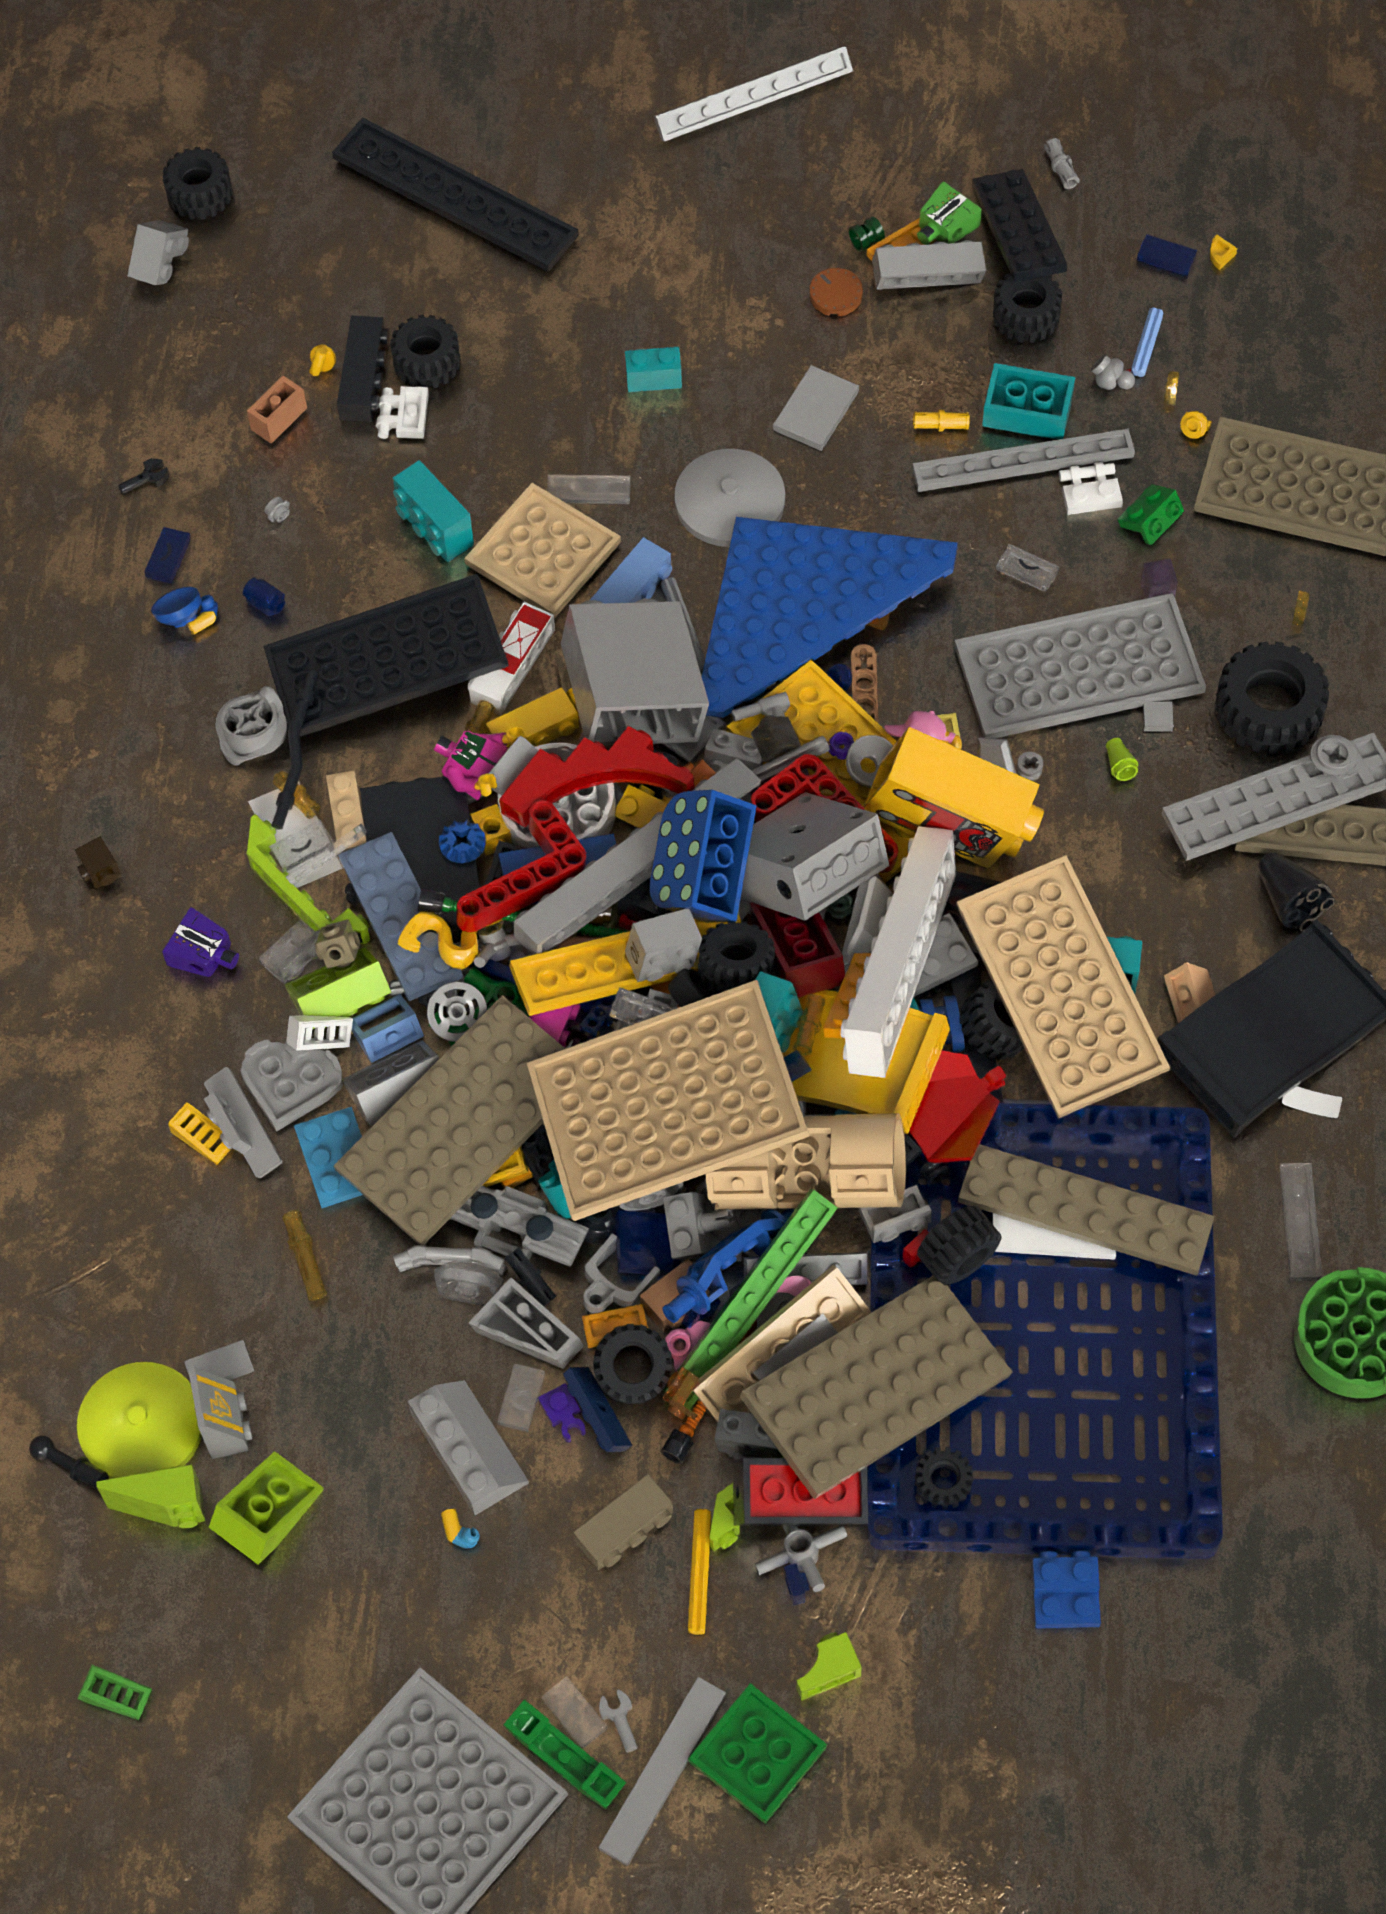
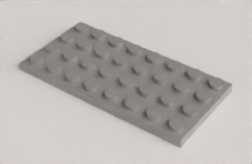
[954,593,1206,738]

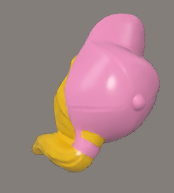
[884,710,962,749]

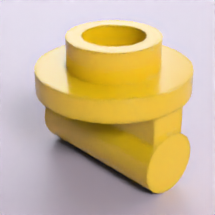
[309,344,336,376]
[1180,411,1212,439]

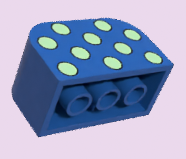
[650,789,757,923]

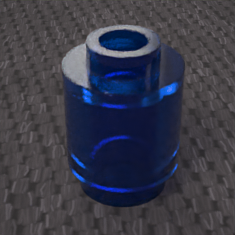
[243,577,285,616]

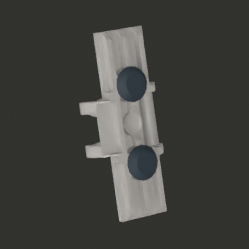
[450,1186,589,1267]

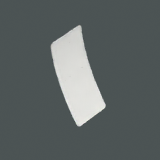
[1282,1086,1342,1118]

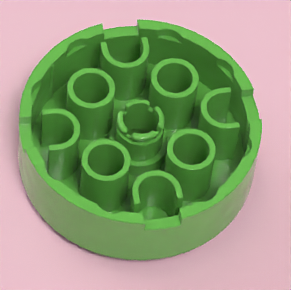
[1294,1267,1386,1399]

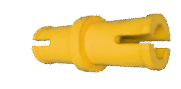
[913,409,969,432]

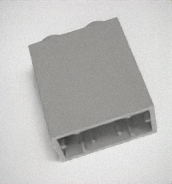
[561,599,709,746]

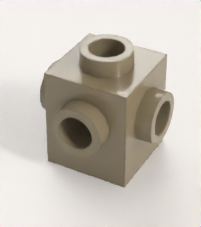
[315,919,360,969]

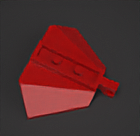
[907,1050,1006,1163]

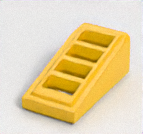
[168,1102,231,1165]

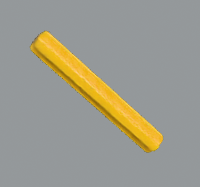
[688,1509,712,1635]

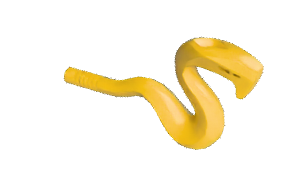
[397,911,503,970]

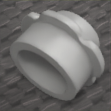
[264,497,290,522]

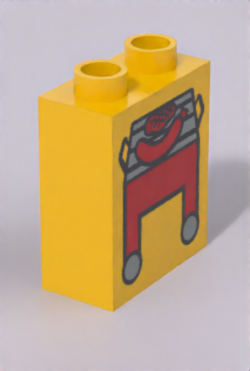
[863,727,1044,869]

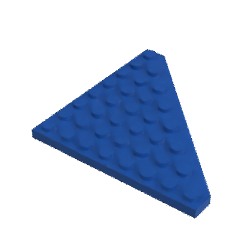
[702,517,958,718]

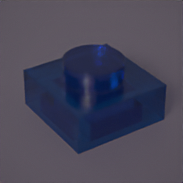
[784,1563,810,1606]

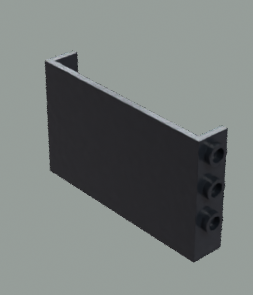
[360,775,481,954]

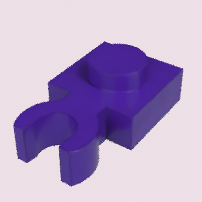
[538,1383,586,1443]

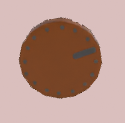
[809,268,863,316]

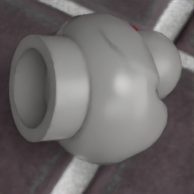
[1091,354,1135,390]

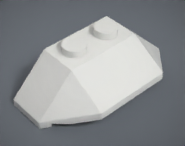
[842,873,893,965]

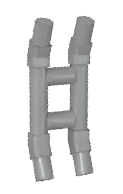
[393,1245,507,1276]

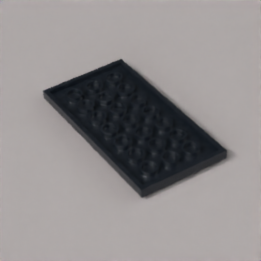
[263,574,509,737]

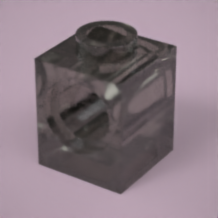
[751,715,801,762]

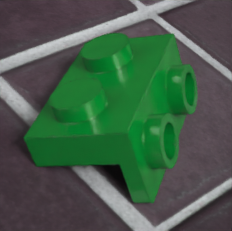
[1117,484,1184,545]

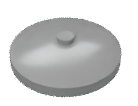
[675,449,785,547]

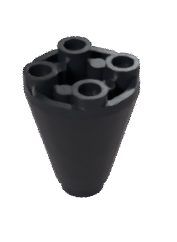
[1258,852,1335,932]

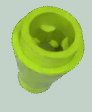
[1105,738,1138,781]

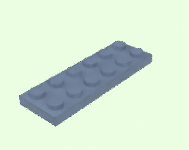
[338,832,463,1001]

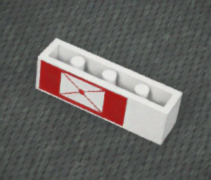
[468,602,555,716]

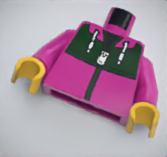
[434,725,525,800]

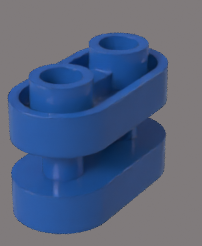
[918,995,965,1053]

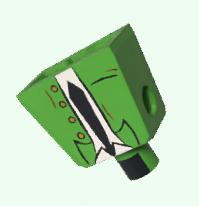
[917,181,982,245]

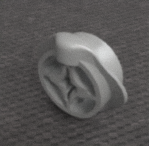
[215,686,287,765]

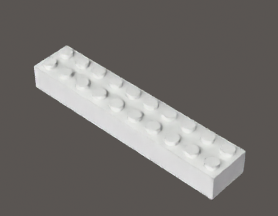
[841,826,956,1078]

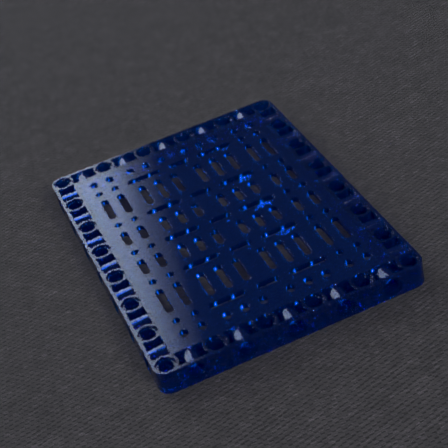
[867,1103,1223,1559]

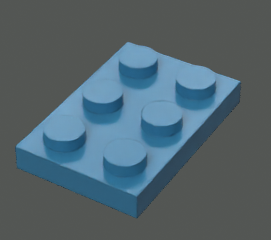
[294,1106,363,1209]

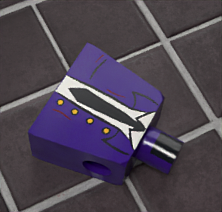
[162,907,239,977]

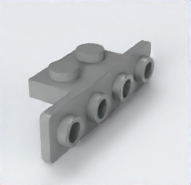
[204,1067,282,1178]

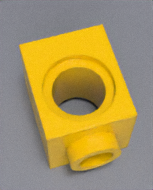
[470,804,512,856]

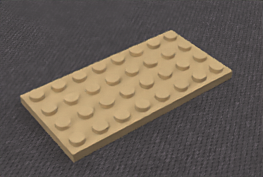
[957,855,1170,1118]

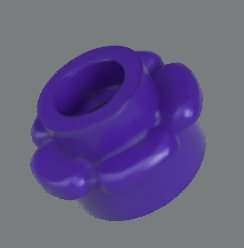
[829,732,854,760]

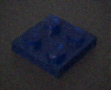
[615,1210,680,1275]

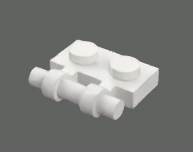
[376,386,429,439]
[1059,462,1123,515]

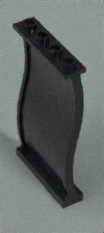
[1157,919,1386,1138]

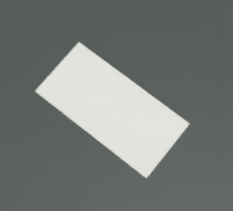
[248,780,343,888]

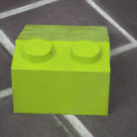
[209,1451,324,1565]
[96,1465,206,1528]

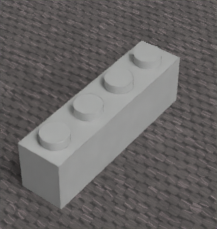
[872,240,986,290]

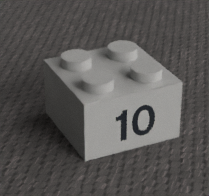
[625,908,702,982]

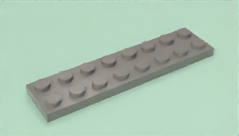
[1161,732,1386,861]

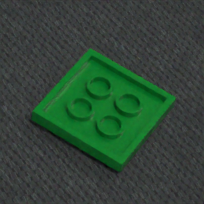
[688,1683,827,1824]

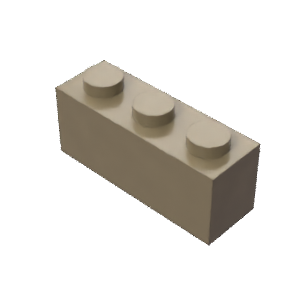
[573,1474,673,1571]

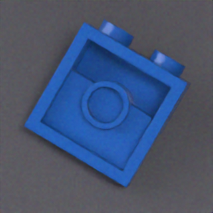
[1031,1551,1101,1628]

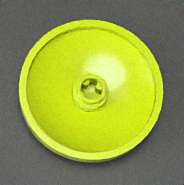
[77,1362,202,1479]

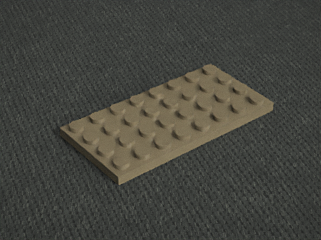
[1194,417,1386,556]
[333,995,565,1245]
[740,1275,1012,1499]

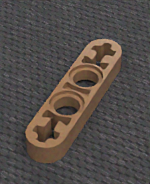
[851,644,879,724]

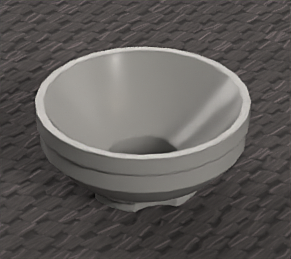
[846,735,893,788]

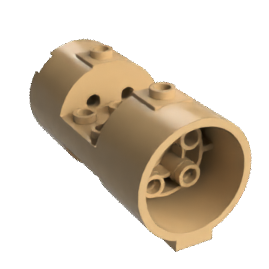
[705,1113,906,1210]

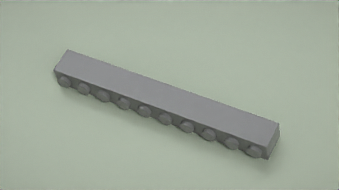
[514,758,761,955]

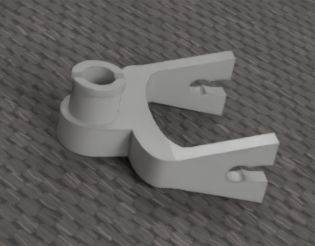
[583,1233,660,1315]

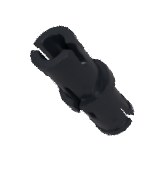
[504,1247,557,1306]

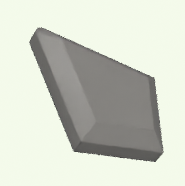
[977,737,1017,774]

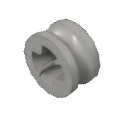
[1017,752,1043,781]

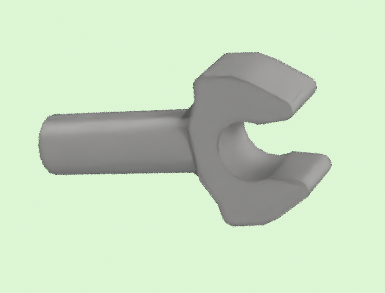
[599,1689,638,1753]

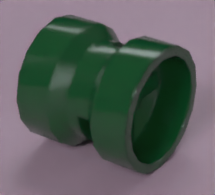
[848,216,885,252]

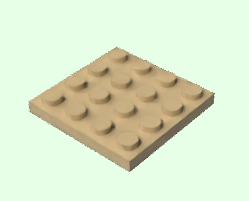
[464,483,621,619]

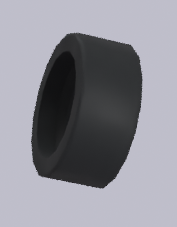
[668,969,718,1007]

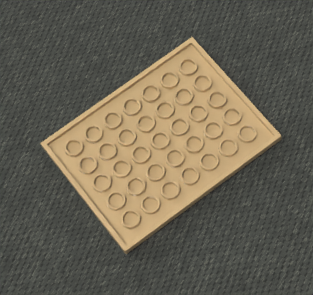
[527,980,810,1221]

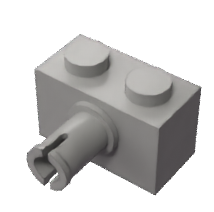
[663,1192,734,1261]

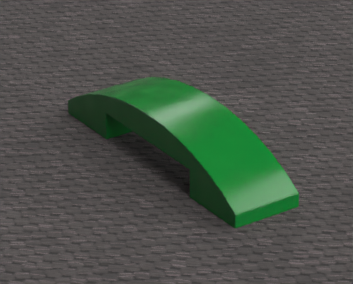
[503,1699,627,1809]

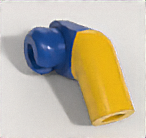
[187,595,218,635]

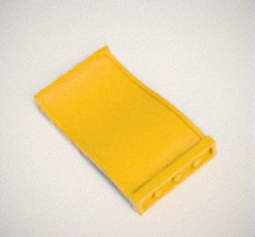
[782,990,950,1134]

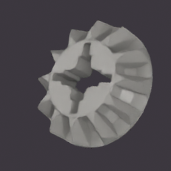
[1310,735,1358,778]

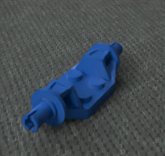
[662,1208,796,1323]

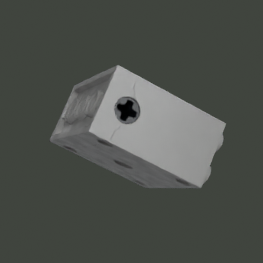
[741,792,889,920]

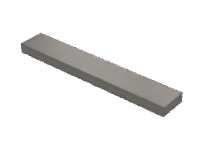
[599,1677,726,1866]

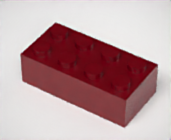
[749,902,846,998]

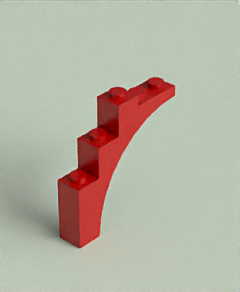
[499,726,695,828]

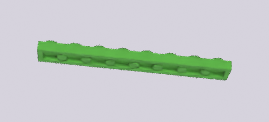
[662,1188,837,1411]

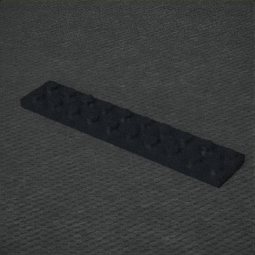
[332,117,579,272]

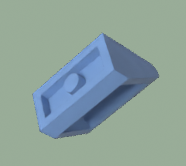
[351,994,424,1063]

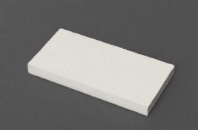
[992,1213,1116,1260]

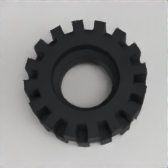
[915,1447,973,1510]

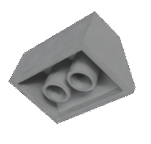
[342,1040,439,1126]

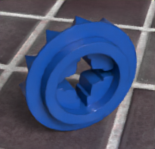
[439,819,486,863]

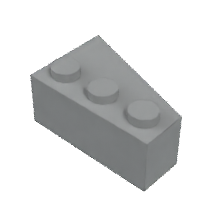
[469,1278,584,1369]

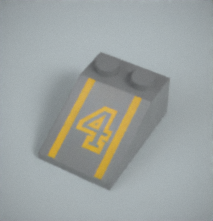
[188,1367,253,1459]

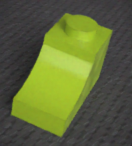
[796,1632,862,1701]

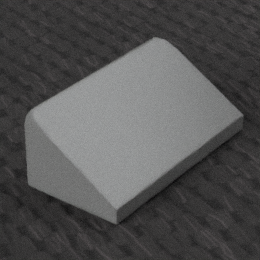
[489,736,539,795]

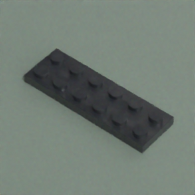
[972,169,1067,282]

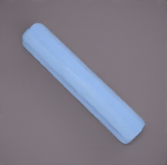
[1131,307,1163,377]

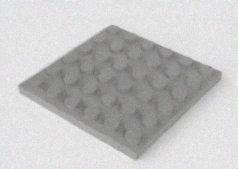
[287,1667,568,1914]

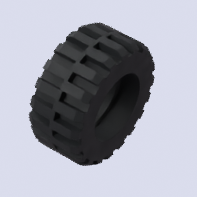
[1215,641,1329,754]

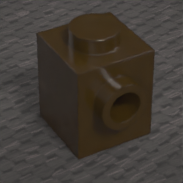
[75,836,121,889]

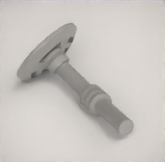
[427,980,487,1042]

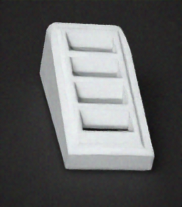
[286,1015,353,1051]

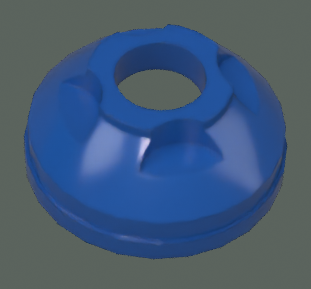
[151,587,202,628]

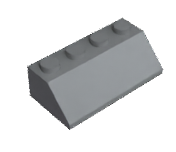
[408,1380,529,1516]

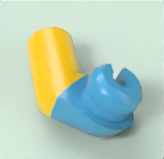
[441,1509,480,1549]

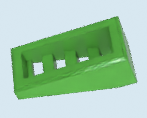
[77,1664,152,1720]

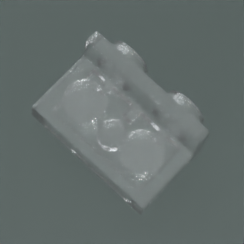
[259,919,320,984]

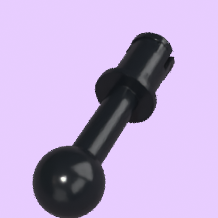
[29,1436,109,1490]

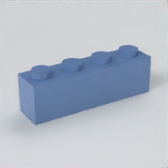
[590,537,672,603]

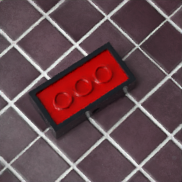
[733,1458,868,1526]

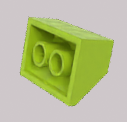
[285,947,392,1030]

